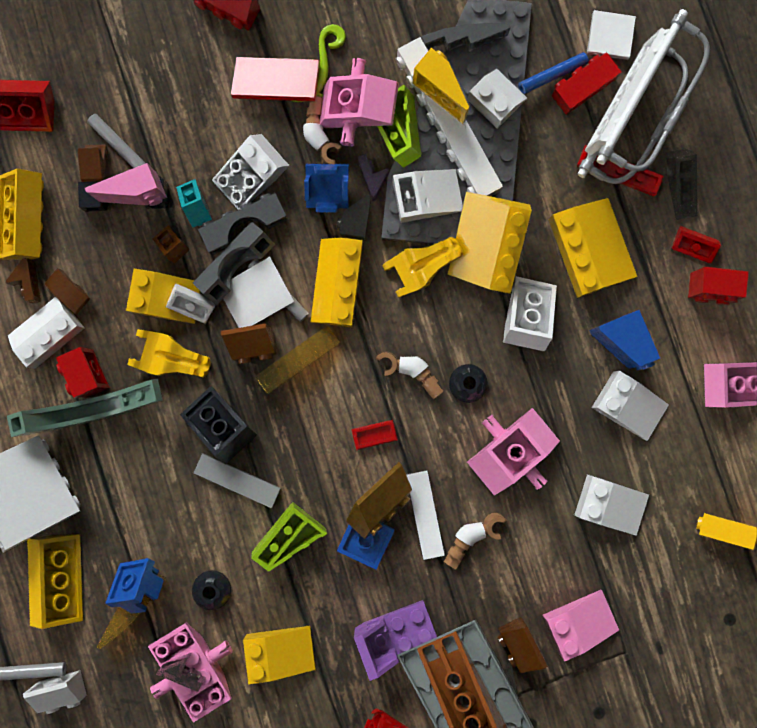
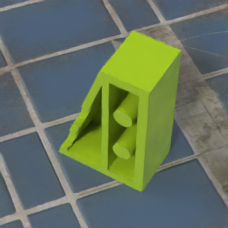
[377,85,421,168]
[252,502,327,572]

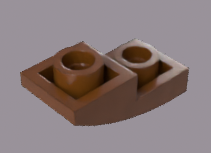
[44,268,91,314]

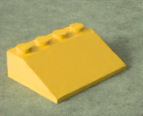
[448,191,532,294]
[548,198,637,298]

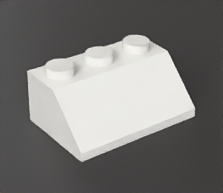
[8,297,84,368]

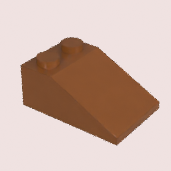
[221,324,277,364]

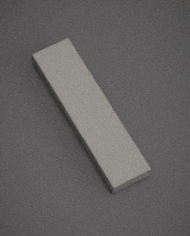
[194,453,281,508]

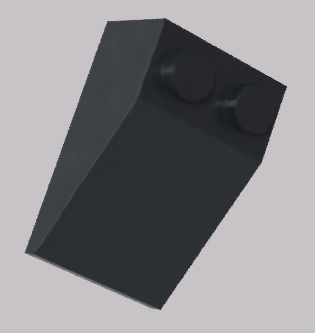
[180,386,257,464]

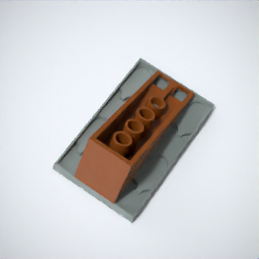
[397,620,534,728]

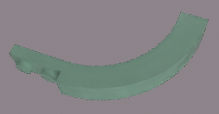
[7,379,162,437]

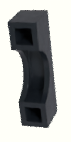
[78,176,169,212]

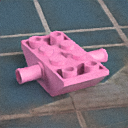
[319,58,399,146]
[467,408,560,496]
[148,622,233,722]

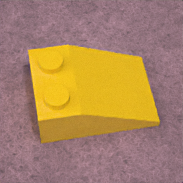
[413,48,469,124]
[126,268,201,324]
[243,626,316,684]

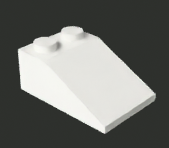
[503,277,557,351]
[592,371,669,441]
[575,475,649,536]

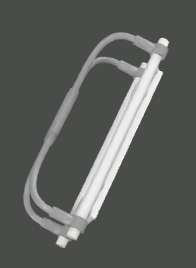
[578,9,710,184]

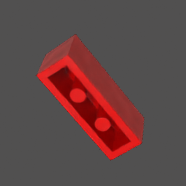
[552,52,622,115]

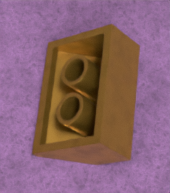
[346,462,412,539]

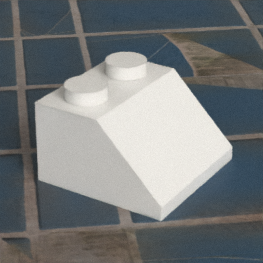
[467,69,527,129]
[23,670,87,714]

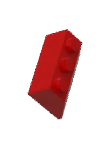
[193,0,260,30]
[0,80,55,132]

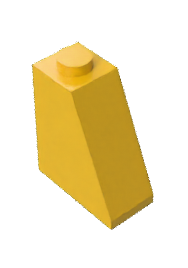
[696,513,757,550]

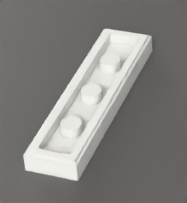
[406,471,445,560]

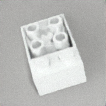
[212,134,289,210]
[393,169,463,223]

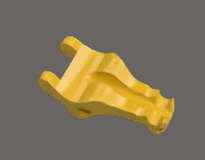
[382,237,463,298]
[127,329,212,377]

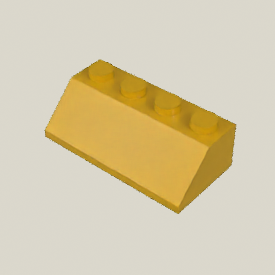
[0,169,44,260]
[310,238,363,328]
[27,534,83,629]

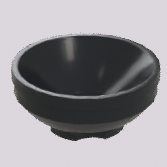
[449,364,488,403]
[192,570,232,610]

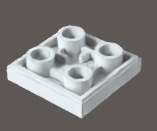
[587,10,636,60]

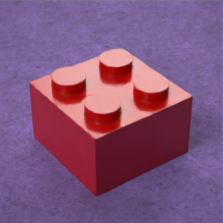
[688,267,749,305]
[56,347,110,398]

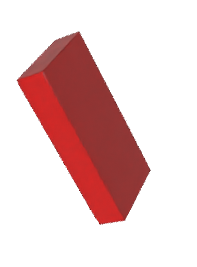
[351,420,398,450]

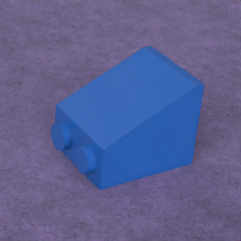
[589,310,660,370]

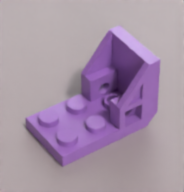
[354,600,437,681]

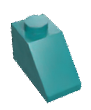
[176,179,212,228]

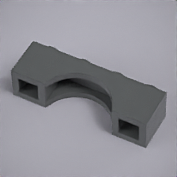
[198,193,288,256]
[193,222,275,305]

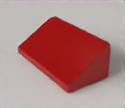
[672,226,721,264]

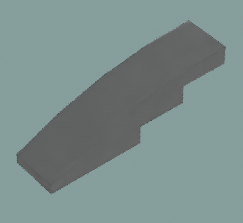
[421,23,511,52]

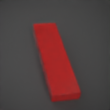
[577,145,664,197]

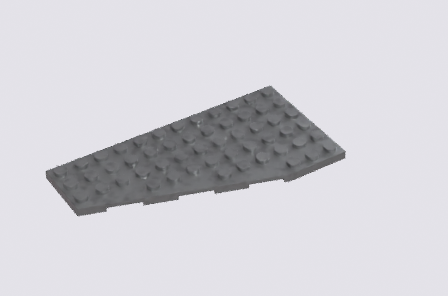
[382,0,532,245]

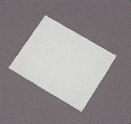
[223,257,294,328]

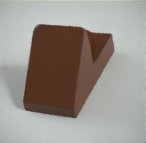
[78,145,108,182]
[153,225,189,263]
[5,258,41,303]

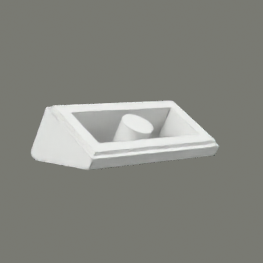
[166,284,215,324]

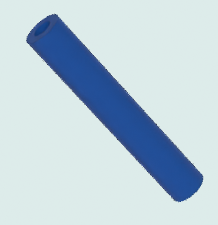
[518,52,589,94]

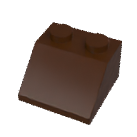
[497,617,548,673]

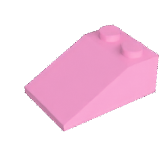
[85,163,167,206]
[704,362,757,408]
[543,590,619,661]

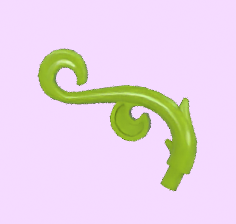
[294,24,346,102]

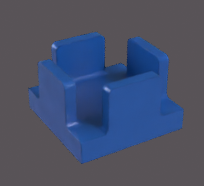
[304,164,349,213]
[337,522,395,570]
[105,558,163,613]

